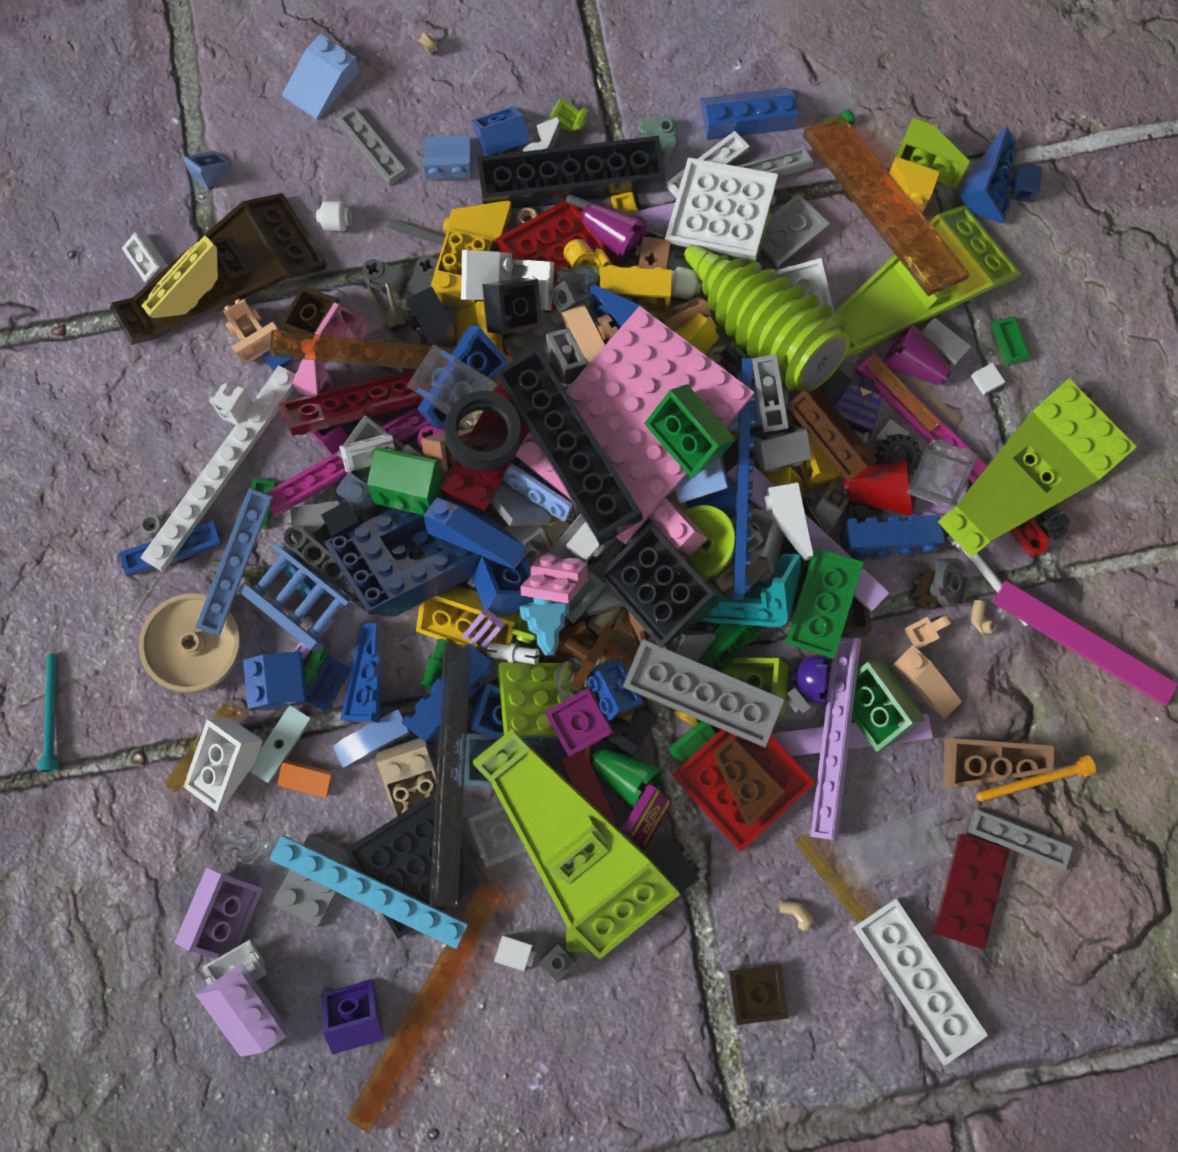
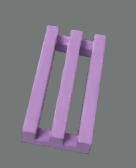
[462,608,505,652]

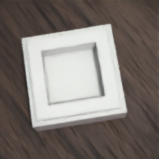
[971,363,1005,395]

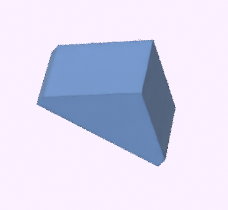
[183,151,231,190]

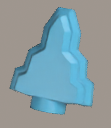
[519,597,570,656]

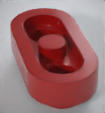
[1009,518,1049,556]

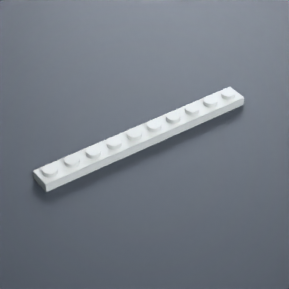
[140,366,295,572]

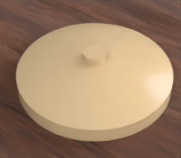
[139,593,241,693]

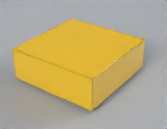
[610,192,638,214]

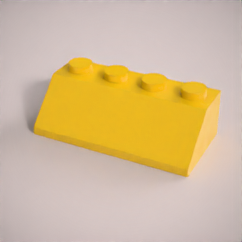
[416,585,520,662]

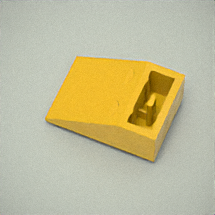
[430,228,493,309]

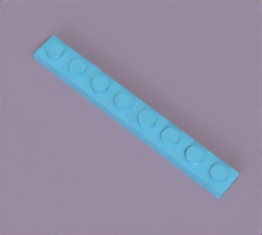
[269,835,469,949]

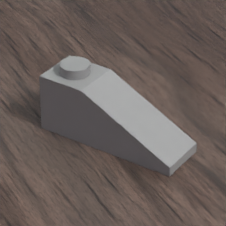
[752,354,789,432]

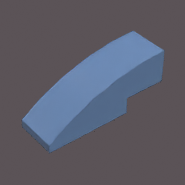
[333,709,411,769]

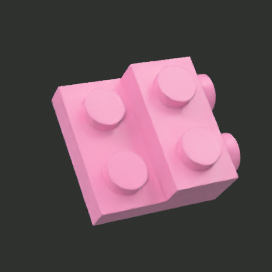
[521,554,588,603]

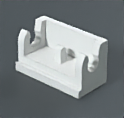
[209,383,252,425]
[339,434,395,473]
[203,940,267,985]

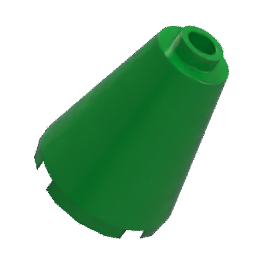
[591,747,663,810]

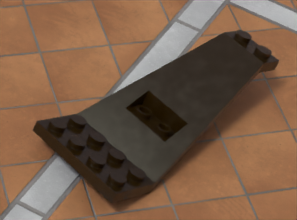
[110,193,327,345]

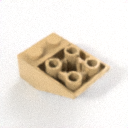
[376,738,449,817]

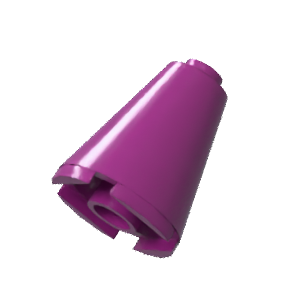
[581,203,648,262]
[883,324,951,385]

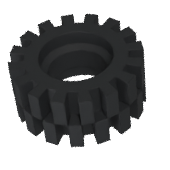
[875,434,922,475]

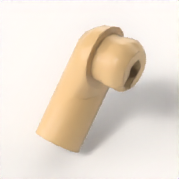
[971,600,996,635]
[779,900,814,931]

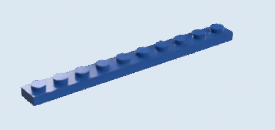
[733,358,756,600]

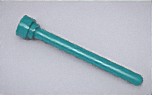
[37,653,59,773]

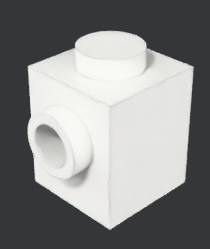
[566,523,606,562]

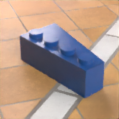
[417,326,510,430]
[839,514,944,561]
[401,643,494,742]

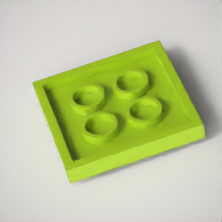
[497,662,574,738]

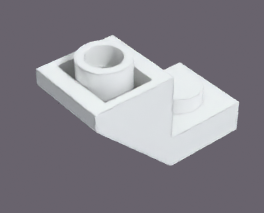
[523,117,559,151]

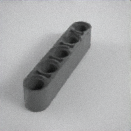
[284,525,367,613]

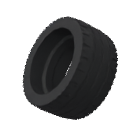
[445,390,522,471]

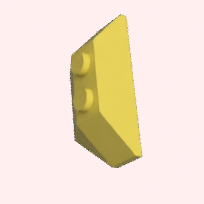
[142,236,218,318]

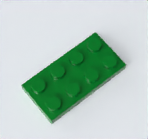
[785,547,864,659]

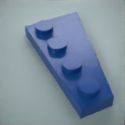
[340,623,384,723]

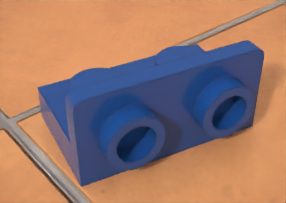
[587,658,644,721]

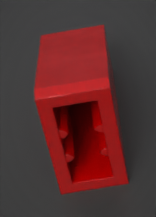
[844,461,913,515]

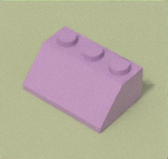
[174,867,263,959]
[196,963,287,1057]

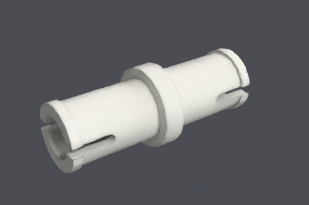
[487,642,540,665]

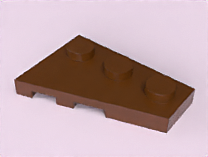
[521,621,606,663]
[712,736,785,828]

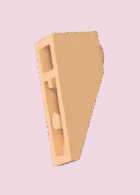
[890,645,962,720]

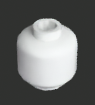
[316,201,352,231]
[671,267,702,300]

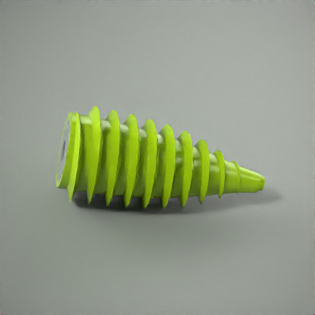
[684,245,850,392]

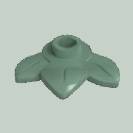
[637,116,678,158]

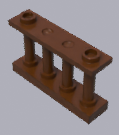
[786,387,877,482]

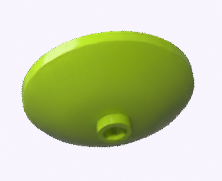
[685,505,736,578]

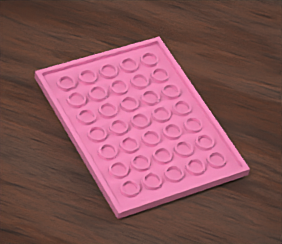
[516,306,754,545]

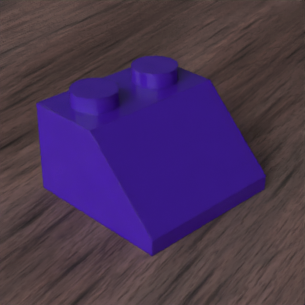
[321,979,384,1055]

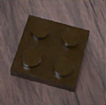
[728,964,789,1025]

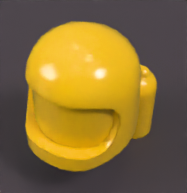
[564,239,611,275]

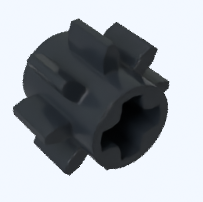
[1038,508,1070,540]

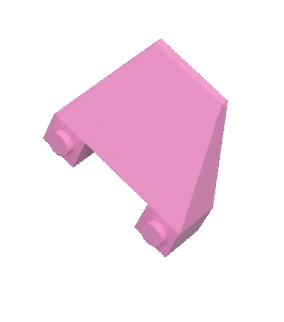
[293,302,370,396]

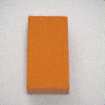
[277,759,333,798]

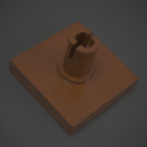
[562,625,615,691]

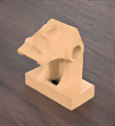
[223,299,284,365]

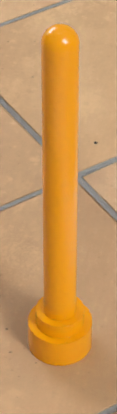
[976,755,1096,802]

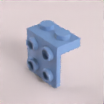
[423,135,471,180]

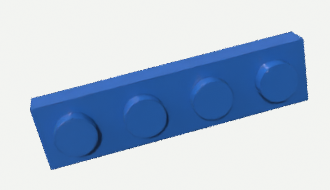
[119,521,222,577]

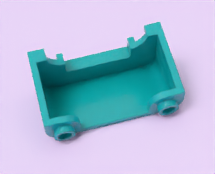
[700,554,801,627]

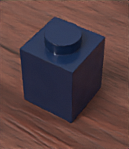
[1010,163,1042,202]

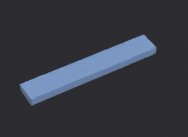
[195,488,273,636]

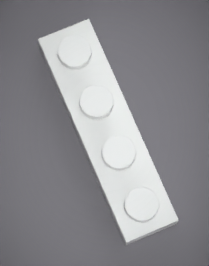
[666,131,750,198]

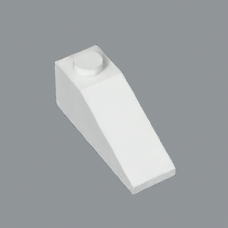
[763,483,813,561]

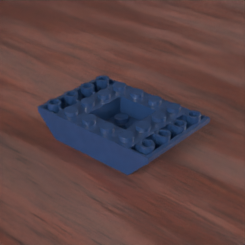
[324,508,482,617]

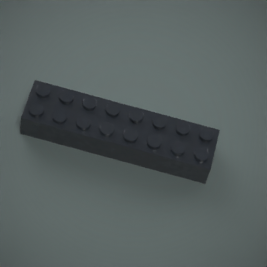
[477,136,666,209]
[495,346,643,546]

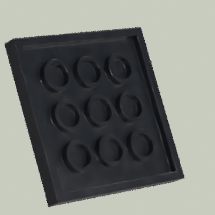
[345,794,487,939]

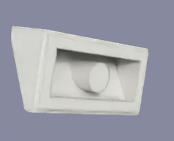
[122,232,168,283]

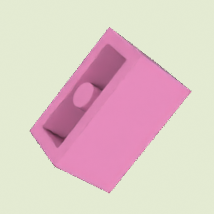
[649,498,708,556]

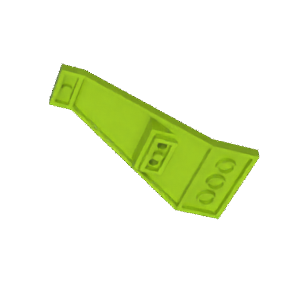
[834,205,1021,359]
[938,378,1137,558]
[473,728,680,960]

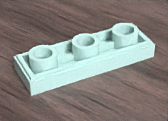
[249,705,312,784]

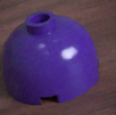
[793,654,832,705]

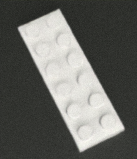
[853,899,988,1065]

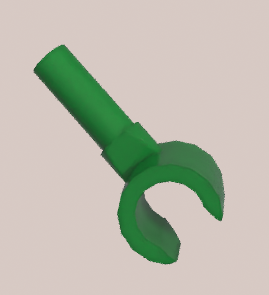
[822,109,855,127]

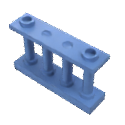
[237,544,356,654]

